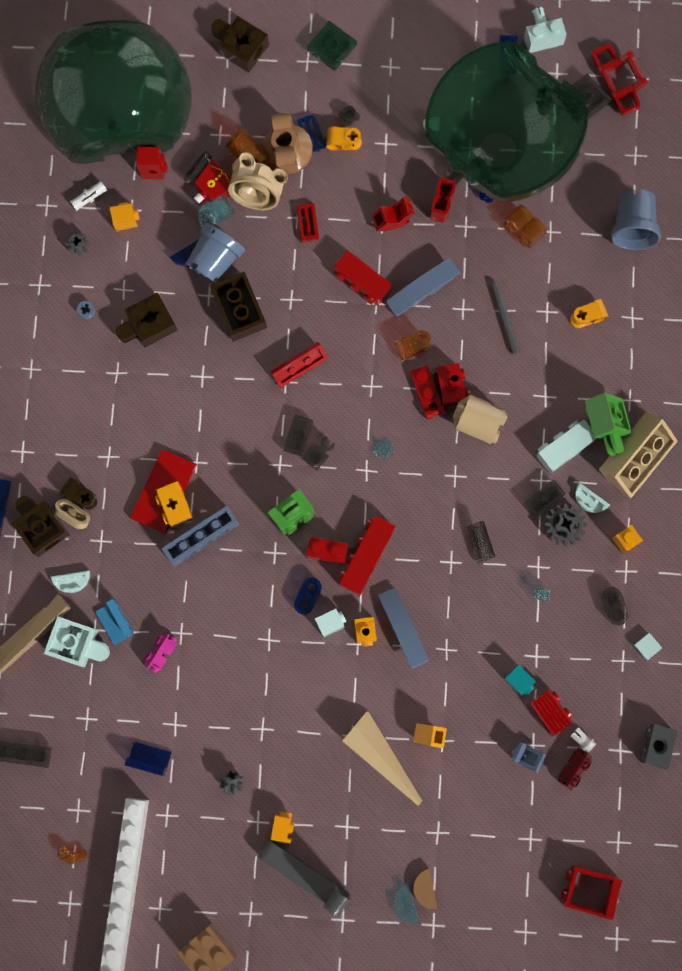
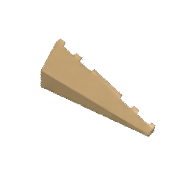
[343,711,422,806]

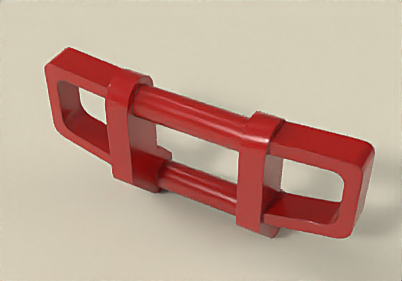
[591,44,648,116]

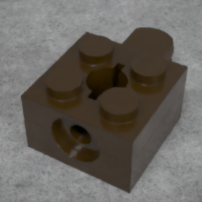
[211,16,269,73]
[116,292,178,347]
[12,496,70,557]

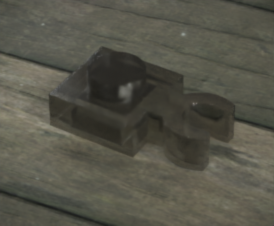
[302,436,335,471]

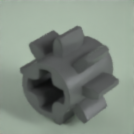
[65,231,90,256]
[219,770,244,795]

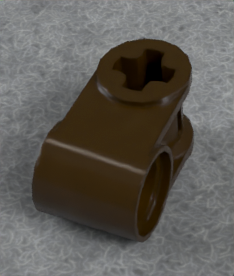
[59,477,98,510]

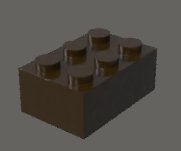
[209,271,267,342]

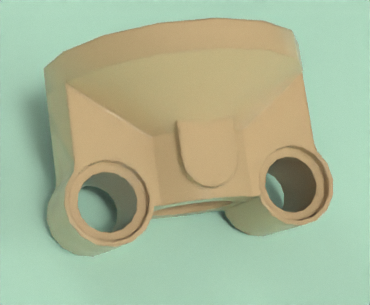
[228,153,288,211]

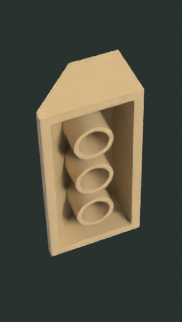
[599,412,678,499]

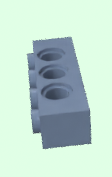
[162,506,239,567]

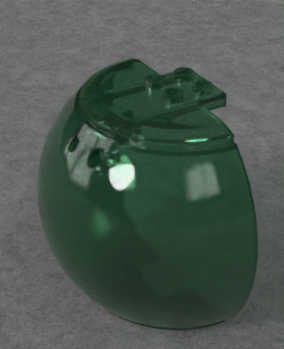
[35,20,192,164]
[425,40,589,203]

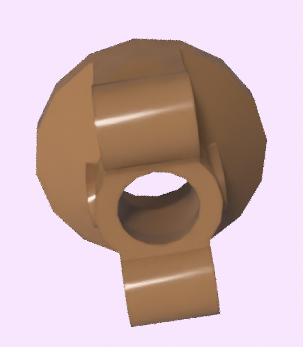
[262,112,313,174]

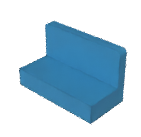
[96,599,135,645]

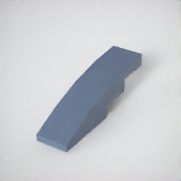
[386,258,461,317]
[378,587,429,669]

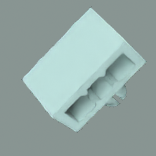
[524,7,567,53]

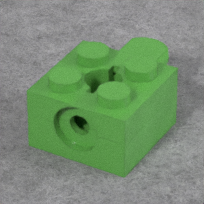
[585,393,632,456]
[268,489,314,536]

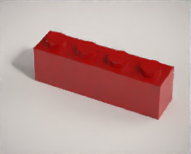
[338,516,396,596]

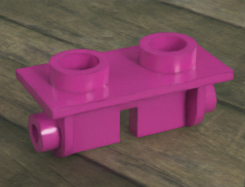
[144,632,177,673]

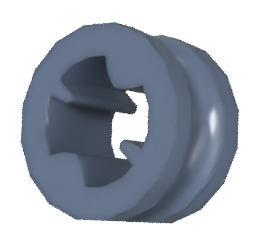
[77,301,95,320]

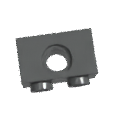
[640,724,678,770]

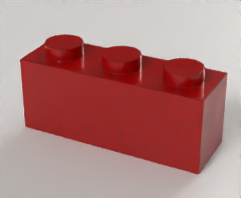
[334,250,392,306]

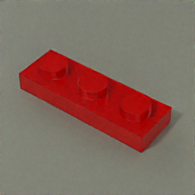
[270,342,328,388]

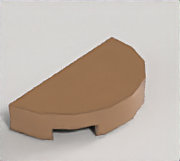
[413,868,437,909]

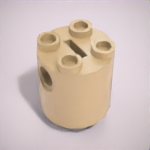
[453,395,508,445]

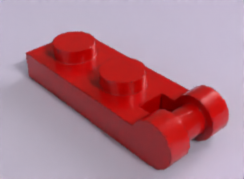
[410,365,446,420]

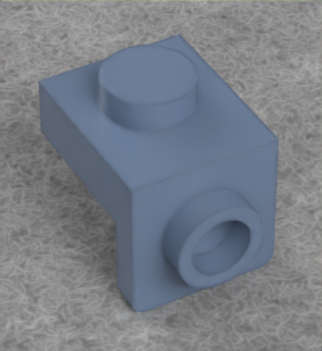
[512,742,546,773]

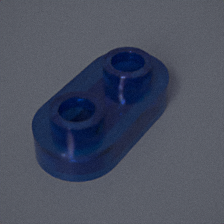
[294,577,322,615]

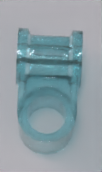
[198,195,235,227]

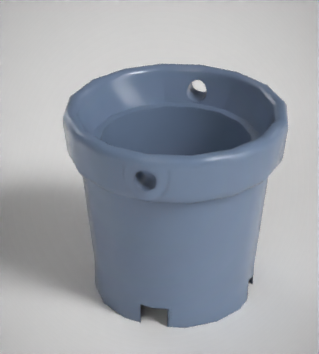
[611,189,661,250]
[186,223,246,283]

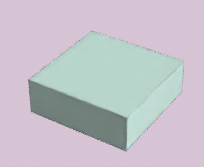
[633,633,662,661]

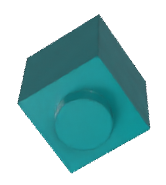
[503,665,536,696]

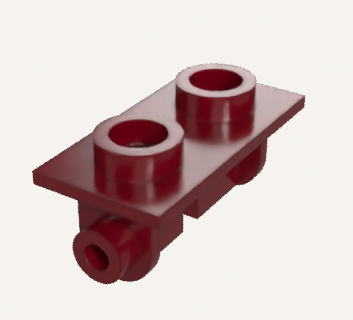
[558,748,592,790]

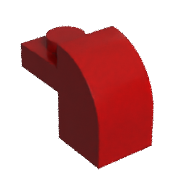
[371,197,415,232]

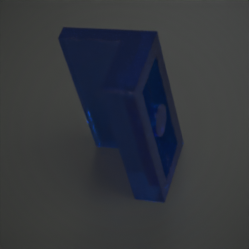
[125,742,172,776]

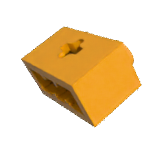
[155,481,194,528]

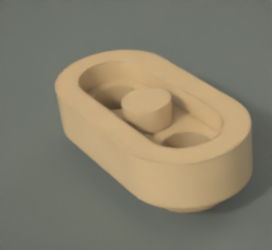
[54,499,90,529]

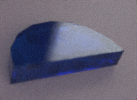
[170,239,199,267]

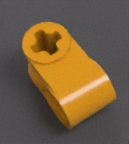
[326,127,362,150]
[570,299,609,328]

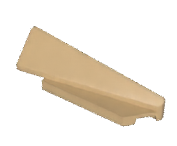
[0,594,72,673]

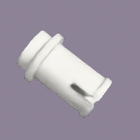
[570,727,596,752]

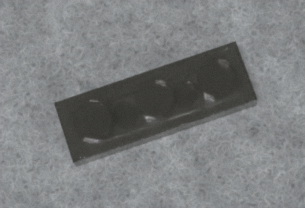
[0,741,52,768]

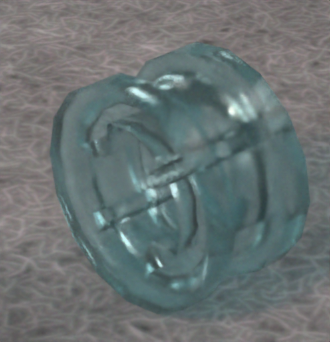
[533,589,552,601]

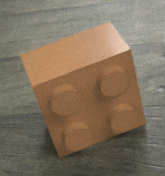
[177,923,237,971]

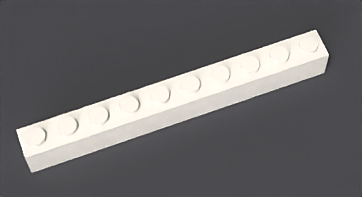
[100,797,149,971]

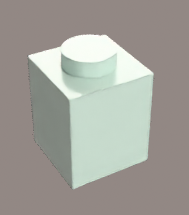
[315,609,346,637]

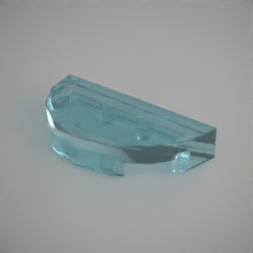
[394,882,420,924]

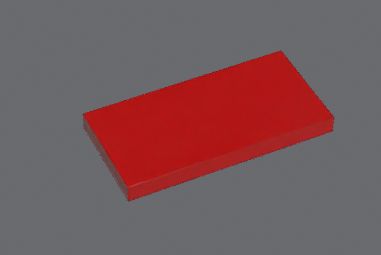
[130,449,197,534]

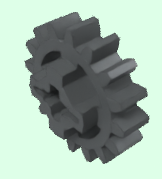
[544,504,587,546]

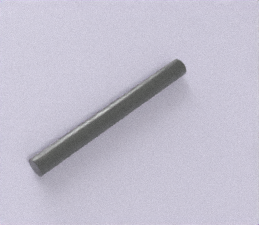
[491,282,520,354]

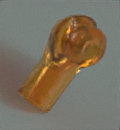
[57,845,87,864]

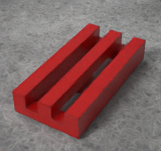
[296,203,319,243]

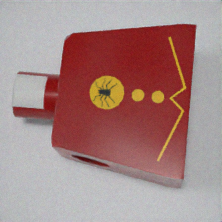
[193,160,231,206]

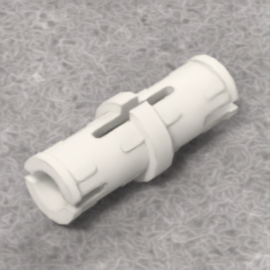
[70,181,107,211]

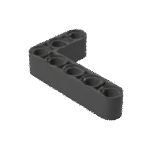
[258,839,350,918]

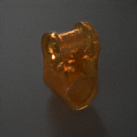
[394,330,431,361]

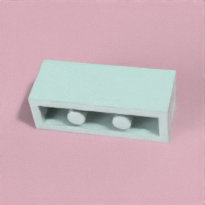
[536,420,597,474]

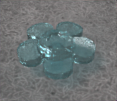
[373,439,395,460]

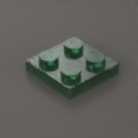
[306,21,357,71]

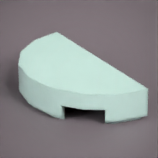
[575,482,610,513]
[51,571,90,593]

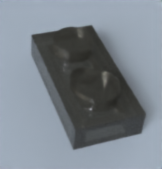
[524,479,566,519]

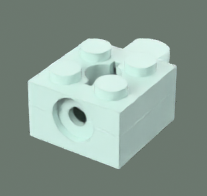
[44,616,110,667]

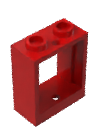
[561,865,622,920]

